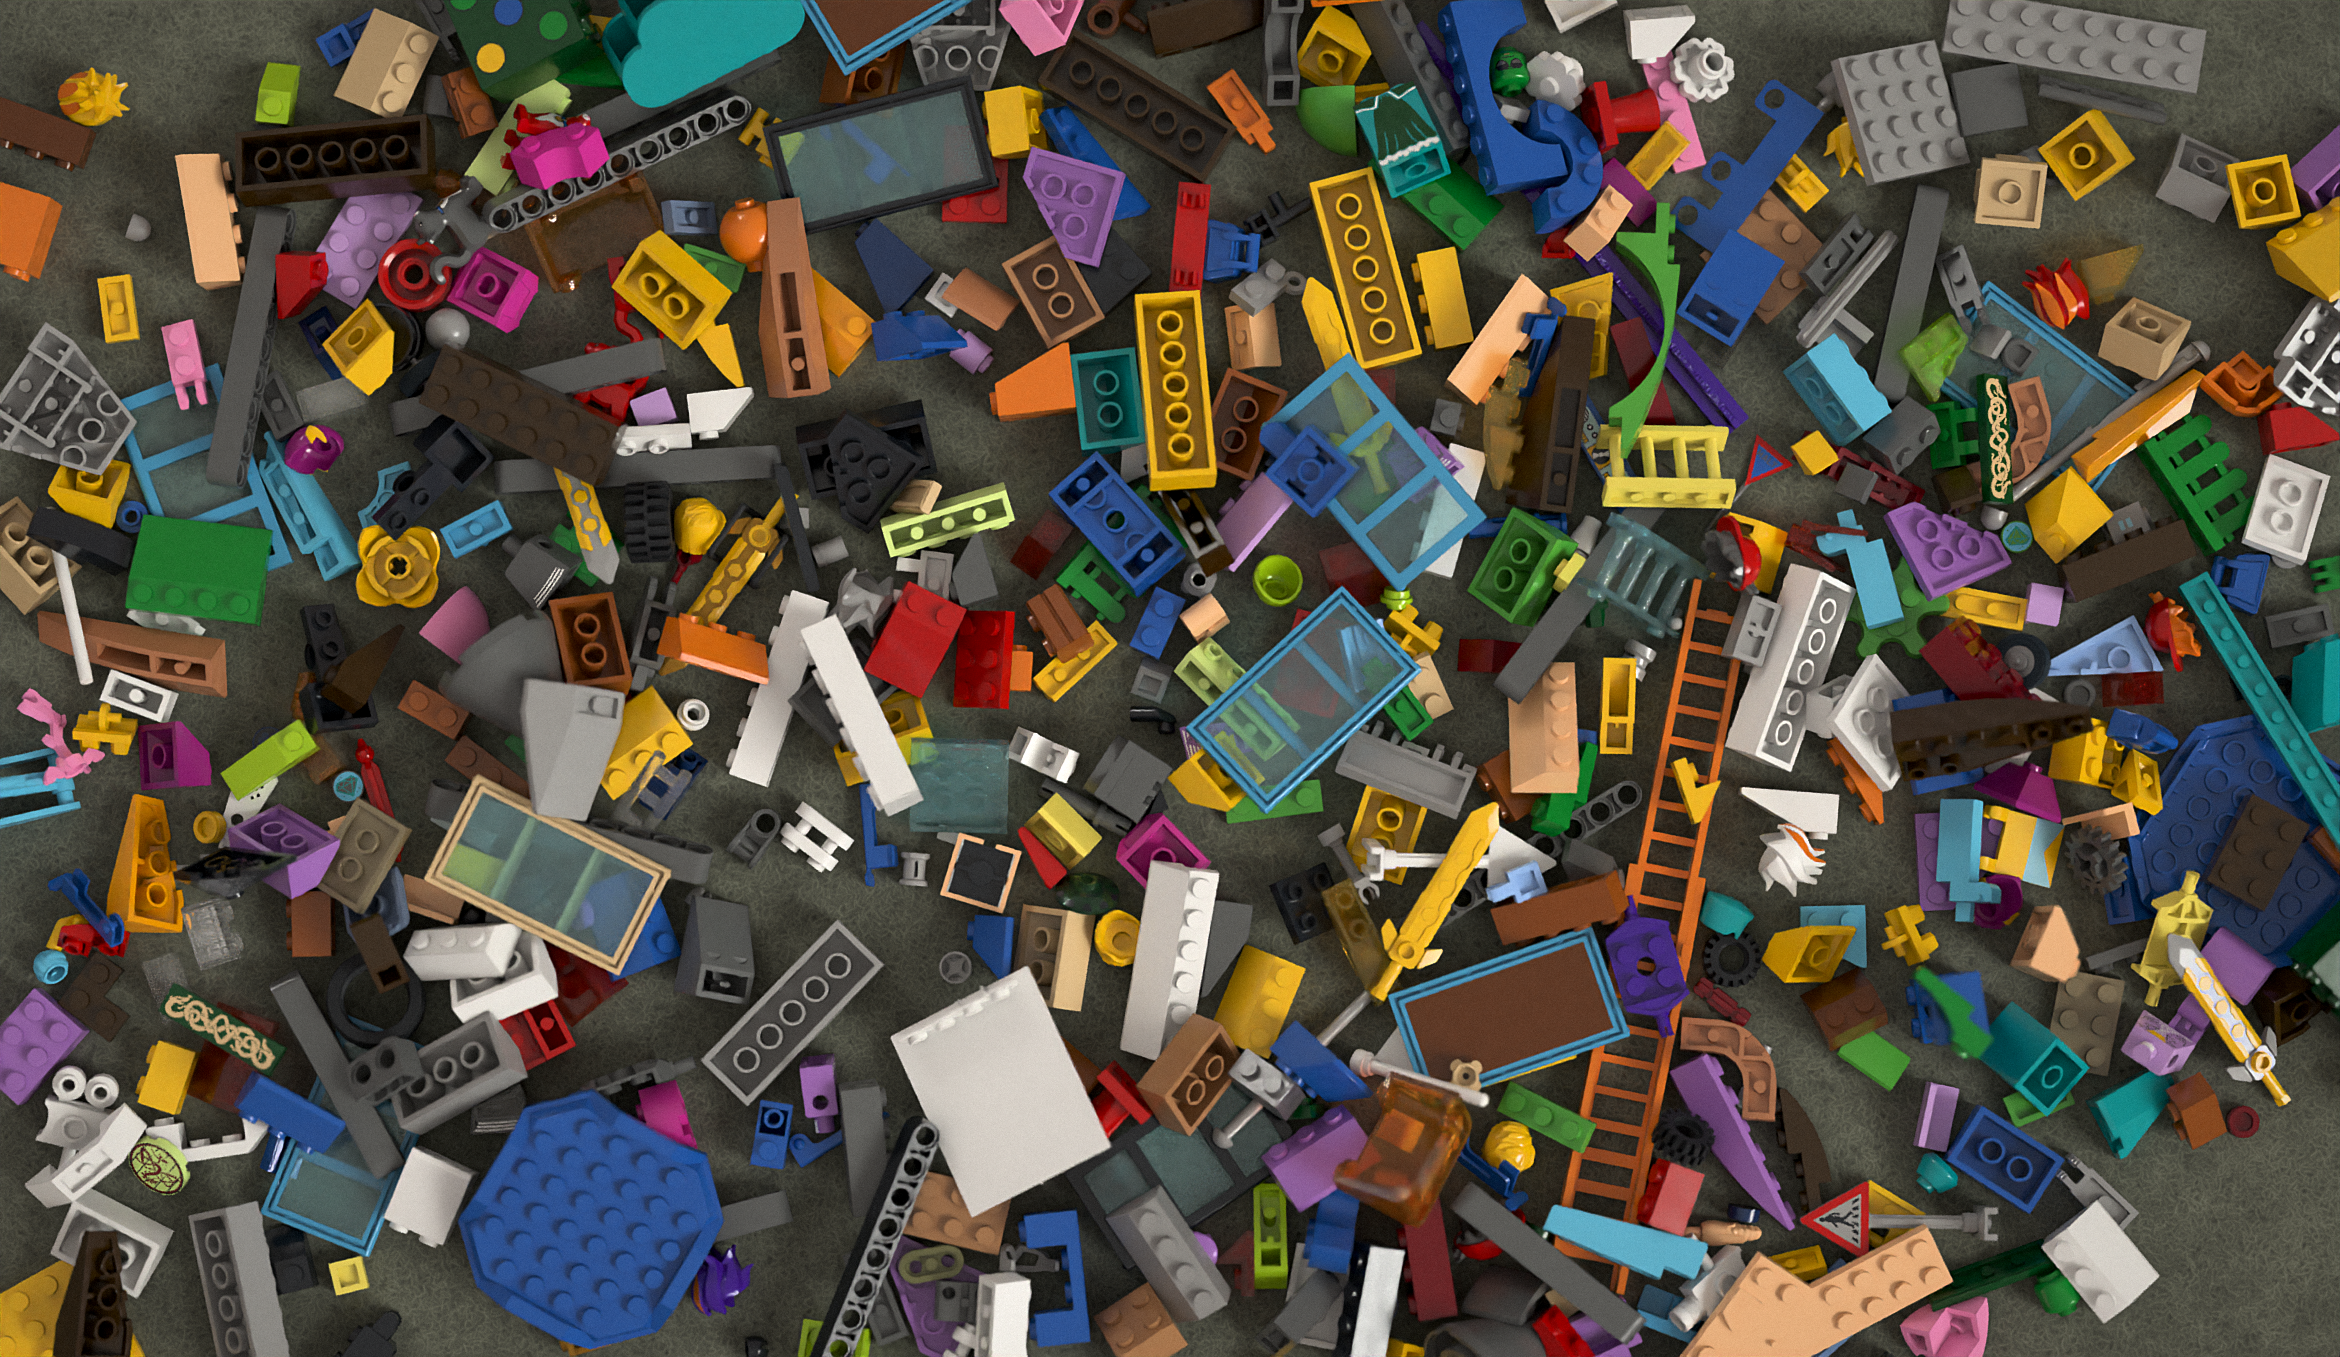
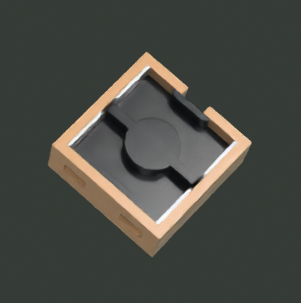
[940,832,1022,914]

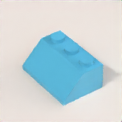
[1783,333,1892,447]

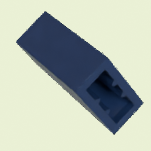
[855,218,935,313]

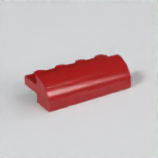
[499,999,576,1072]

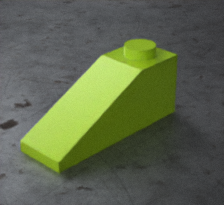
[220,719,321,801]
[1253,1183,1288,1289]

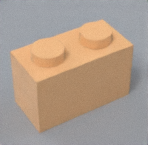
[1563,184,1633,261]

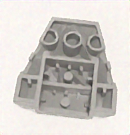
[909,0,1012,91]
[2273,296,2340,417]
[0,322,137,476]

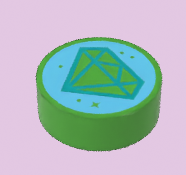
[1999,521,2033,554]

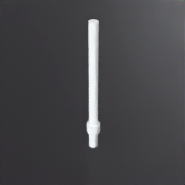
[47,507,93,684]

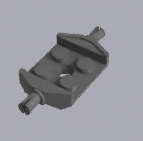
[578,1055,697,1097]

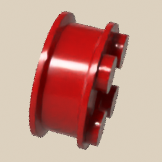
[378,238,453,313]

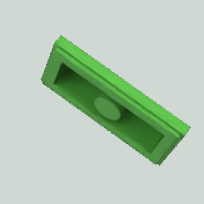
[1837,1031,1911,1092]

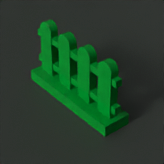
[2134,413,2255,557]
[1053,483,1188,623]

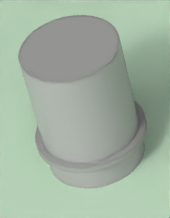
[811,535,849,568]

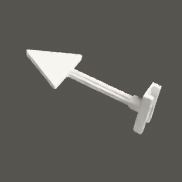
[1361,826,1557,900]

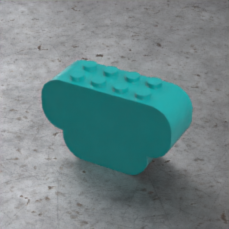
[602,0,805,107]

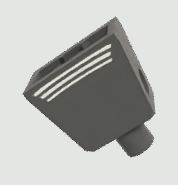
[501,533,584,611]

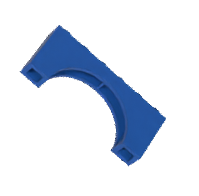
[1437,0,1568,196]

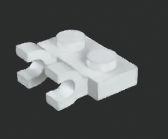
[892,550,954,603]

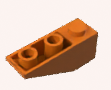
[1825,737,1884,825]

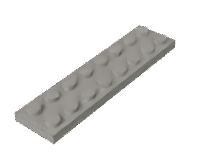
[1941,0,2206,95]

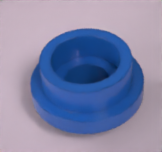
[116,501,149,533]

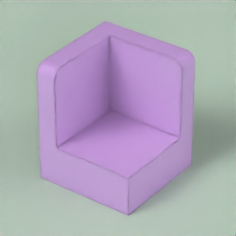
[630,387,679,426]
[2024,583,2065,627]

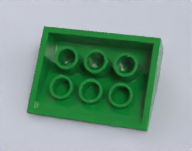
[125,514,273,627]

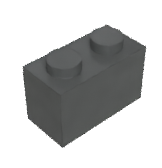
[1862,395,1942,476]

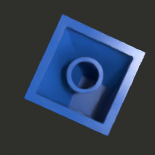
[967,915,1015,980]

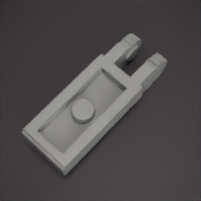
[2054,1152,2139,1230]

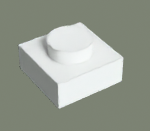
[924,273,958,318]

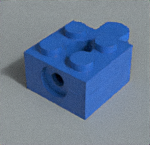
[1259,421,1361,518]

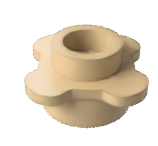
[1449,1059,1482,1092]

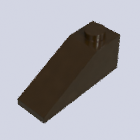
[319,624,405,714]

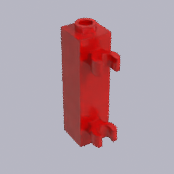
[1169,182,1211,300]

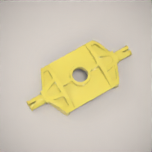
[2131,870,2213,1007]

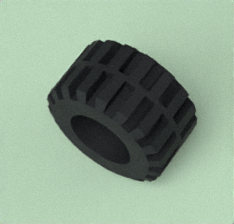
[623,481,676,564]

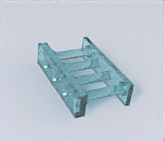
[1576,512,1711,639]

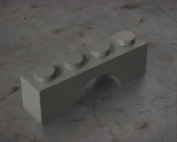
[1260,0,1304,106]

